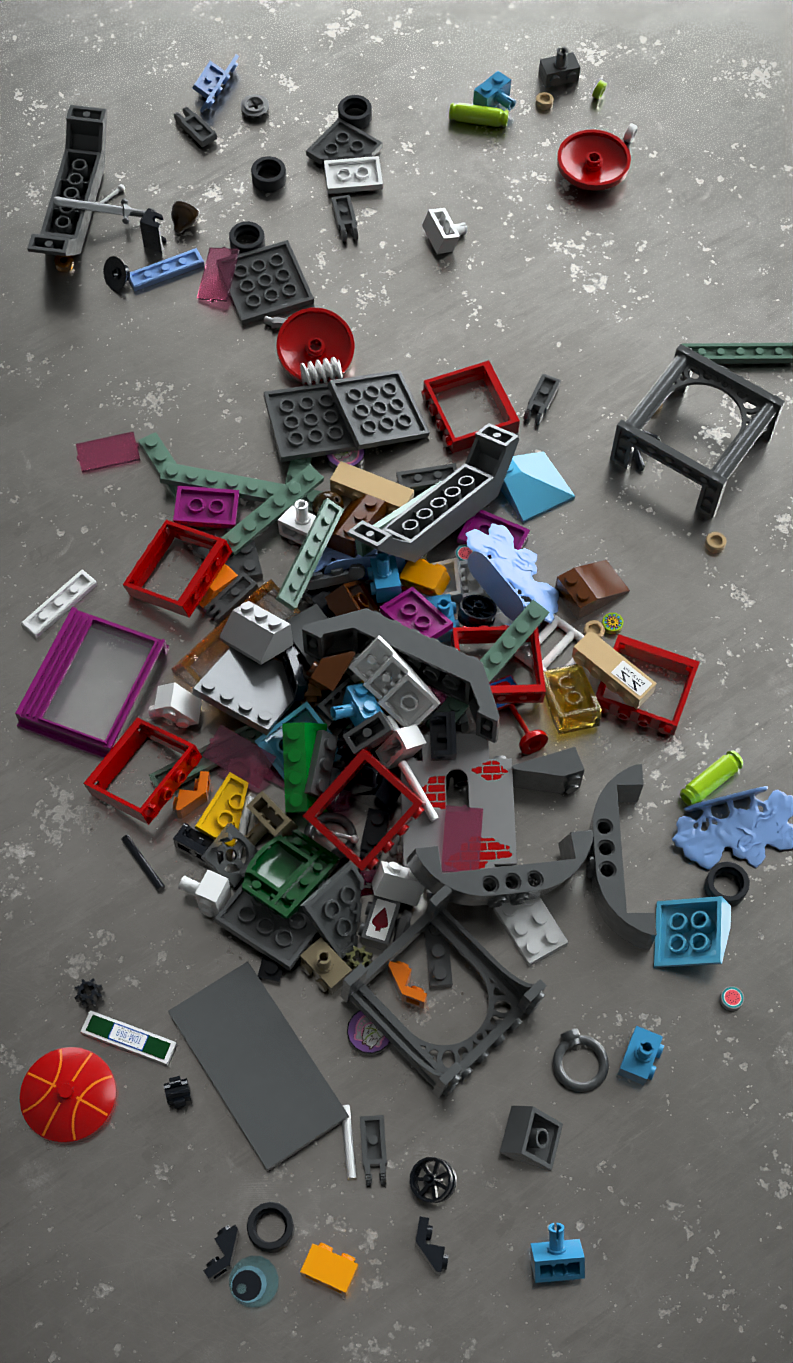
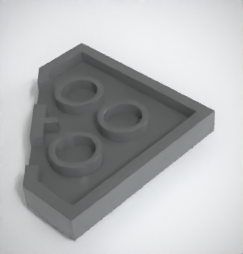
[306,118,383,164]
[191,524,263,580]
[300,862,365,959]

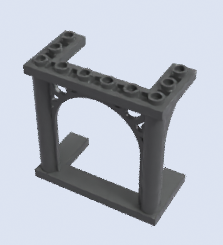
[610,344,785,518]
[341,885,547,1099]

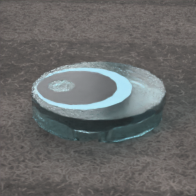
[229,1256,279,1308]

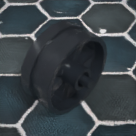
[457,595,497,627]
[410,1157,457,1203]

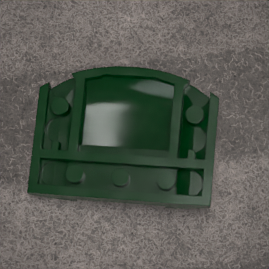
[242,829,340,919]

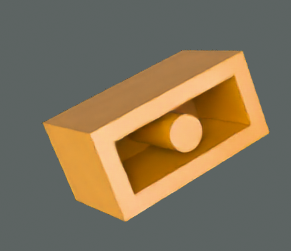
[399,558,451,596]
[300,1242,358,1296]

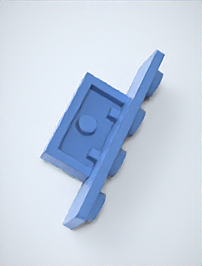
[192,54,239,113]

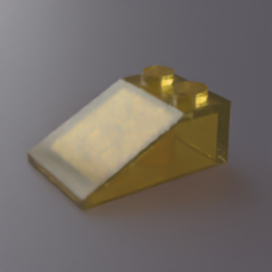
[543,664,601,735]

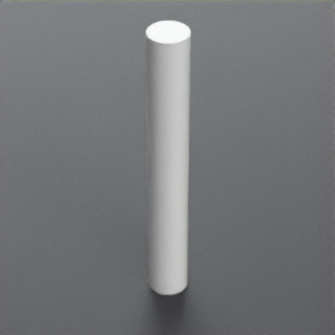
[398,760,439,822]
[232,796,254,860]
[342,1105,357,1179]

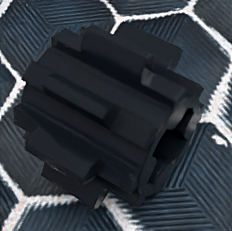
[74,978,103,1008]
[164,1076,191,1108]

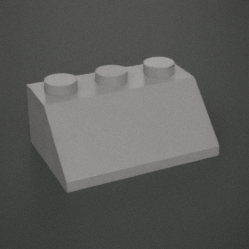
[219,601,293,665]

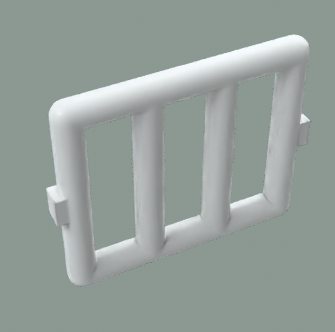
[514,614,584,686]

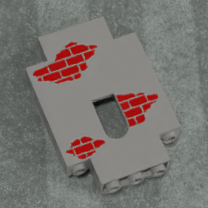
[400,731,517,897]

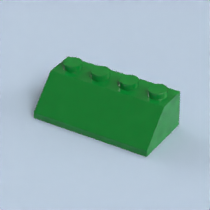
[282,722,330,814]

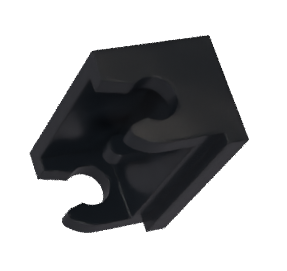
[139,208,167,253]
[430,711,457,761]
[173,823,221,865]

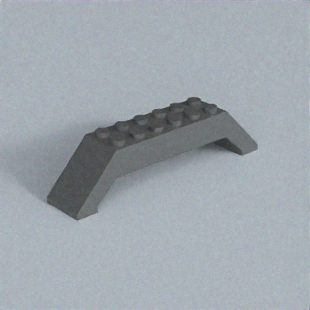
[27,105,107,256]
[348,423,520,562]
[302,608,500,744]

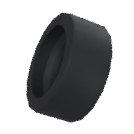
[338,95,372,129]
[251,156,286,192]
[229,221,265,255]
[704,862,750,907]
[247,1202,294,1253]

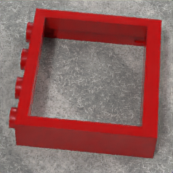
[421,360,520,453]
[123,520,233,618]
[451,625,546,704]
[592,634,700,735]
[83,717,202,825]
[303,749,426,871]

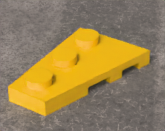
[195,772,249,850]

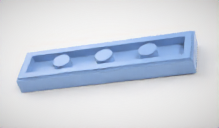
[129,248,204,292]

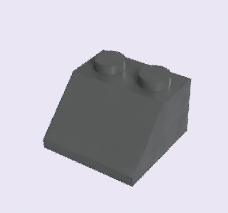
[500,1106,563,1170]

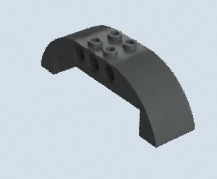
[586,764,657,950]
[406,830,594,908]

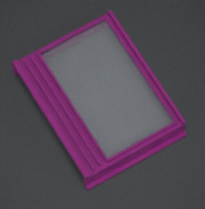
[15,607,169,759]

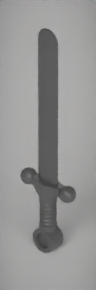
[52,197,156,224]

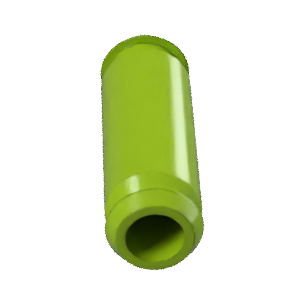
[449,102,509,128]
[680,751,743,806]

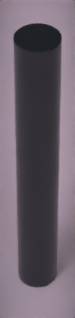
[121,834,165,891]

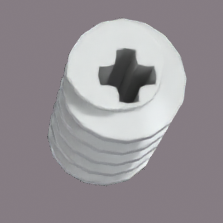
[300,357,343,386]

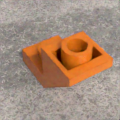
[199,564,238,608]
[173,771,211,819]
[388,961,427,1009]

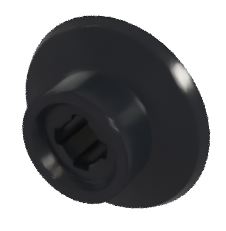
[103,256,130,291]

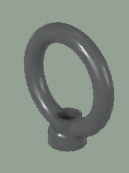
[304,812,357,867]
[553,1028,609,1092]

